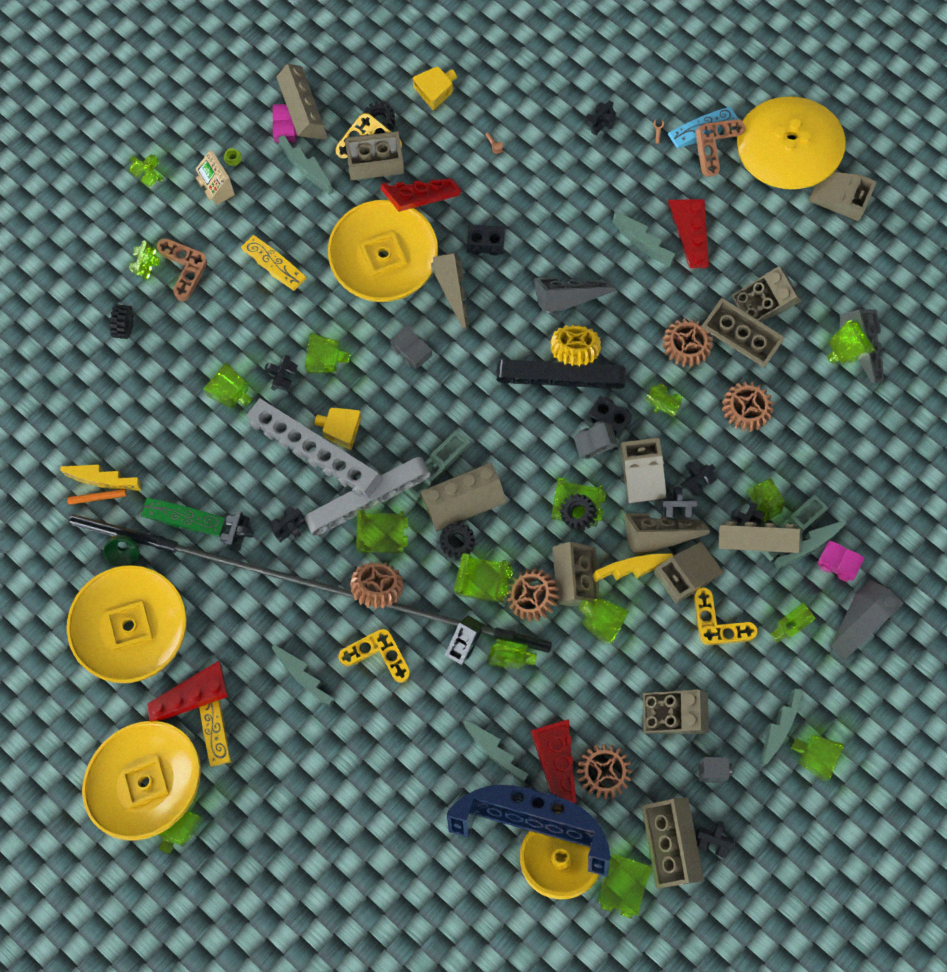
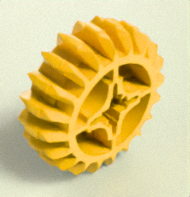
[550,324,601,367]

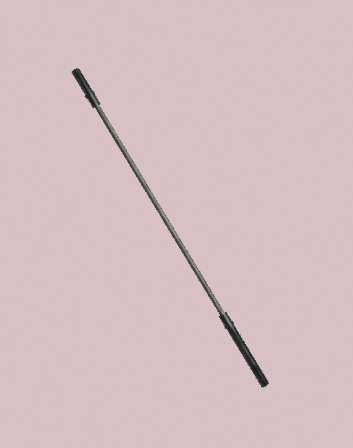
[69,514,552,653]

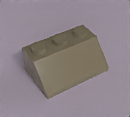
[345,131,404,180]
[553,542,600,606]

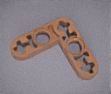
[696,119,745,177]
[157,239,207,301]

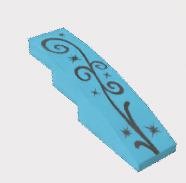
[668,107,739,148]

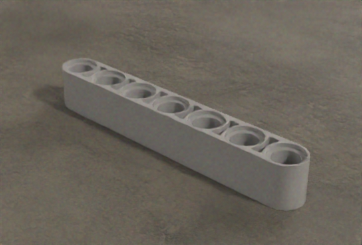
[304,457,431,536]

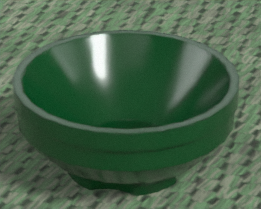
[103,535,140,567]

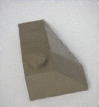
[431,253,469,329]
[624,513,710,554]

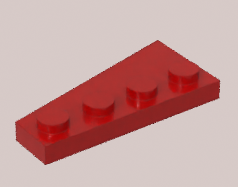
[380,179,461,212]
[668,199,709,268]
[147,661,228,722]
[530,719,576,804]

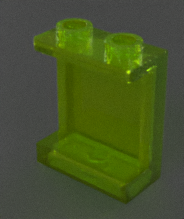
[551,477,606,527]
[356,510,408,553]
[454,554,513,603]
[597,854,652,919]

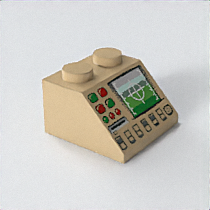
[196,150,235,205]

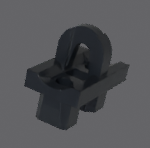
[584,100,616,135]
[264,355,298,391]
[680,461,717,495]
[658,486,697,517]
[730,502,765,526]
[269,506,306,543]
[220,511,254,551]
[697,821,735,858]

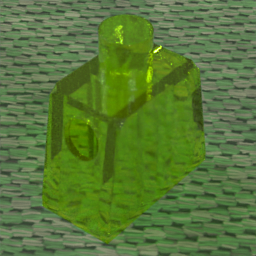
[827,321,875,364]
[305,334,350,374]
[203,362,252,408]
[747,478,785,522]
[578,599,629,644]
[770,602,816,643]
[488,639,537,669]
[791,735,844,782]
[158,811,203,854]

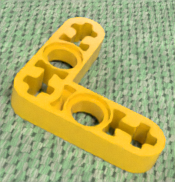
[336,113,402,158]
[694,588,757,645]
[338,629,410,683]

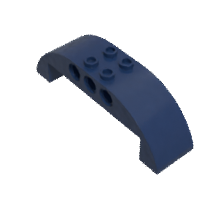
[447,785,610,877]

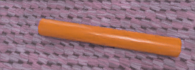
[67,489,127,505]

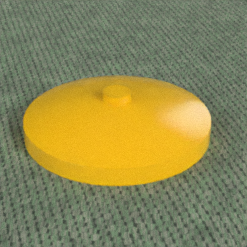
[520,831,600,899]

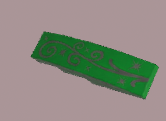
[141,498,225,537]

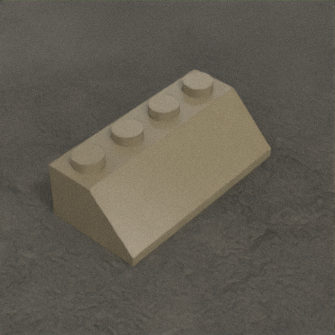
[276,64,328,140]
[701,298,785,368]
[421,462,507,532]
[719,521,803,553]
[642,798,704,889]

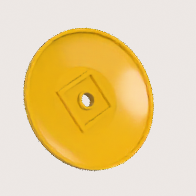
[737,96,846,189]
[328,200,438,302]
[67,566,187,683]
[82,721,201,841]

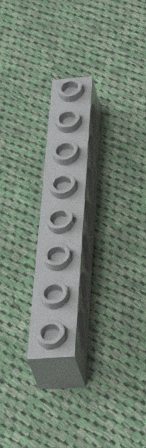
[246,398,382,498]

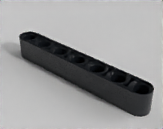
[496,360,626,389]

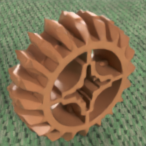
[662,318,713,368]
[722,381,773,432]
[350,560,404,610]
[507,568,559,622]
[577,744,632,800]

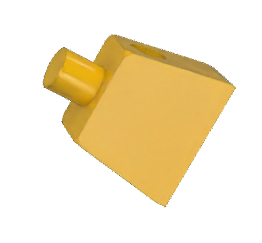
[413,67,457,110]
[314,408,362,450]

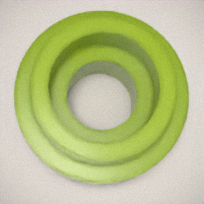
[224,148,242,166]

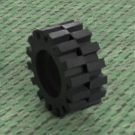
[363,101,395,134]
[109,304,134,339]
[560,493,598,531]
[440,522,475,560]

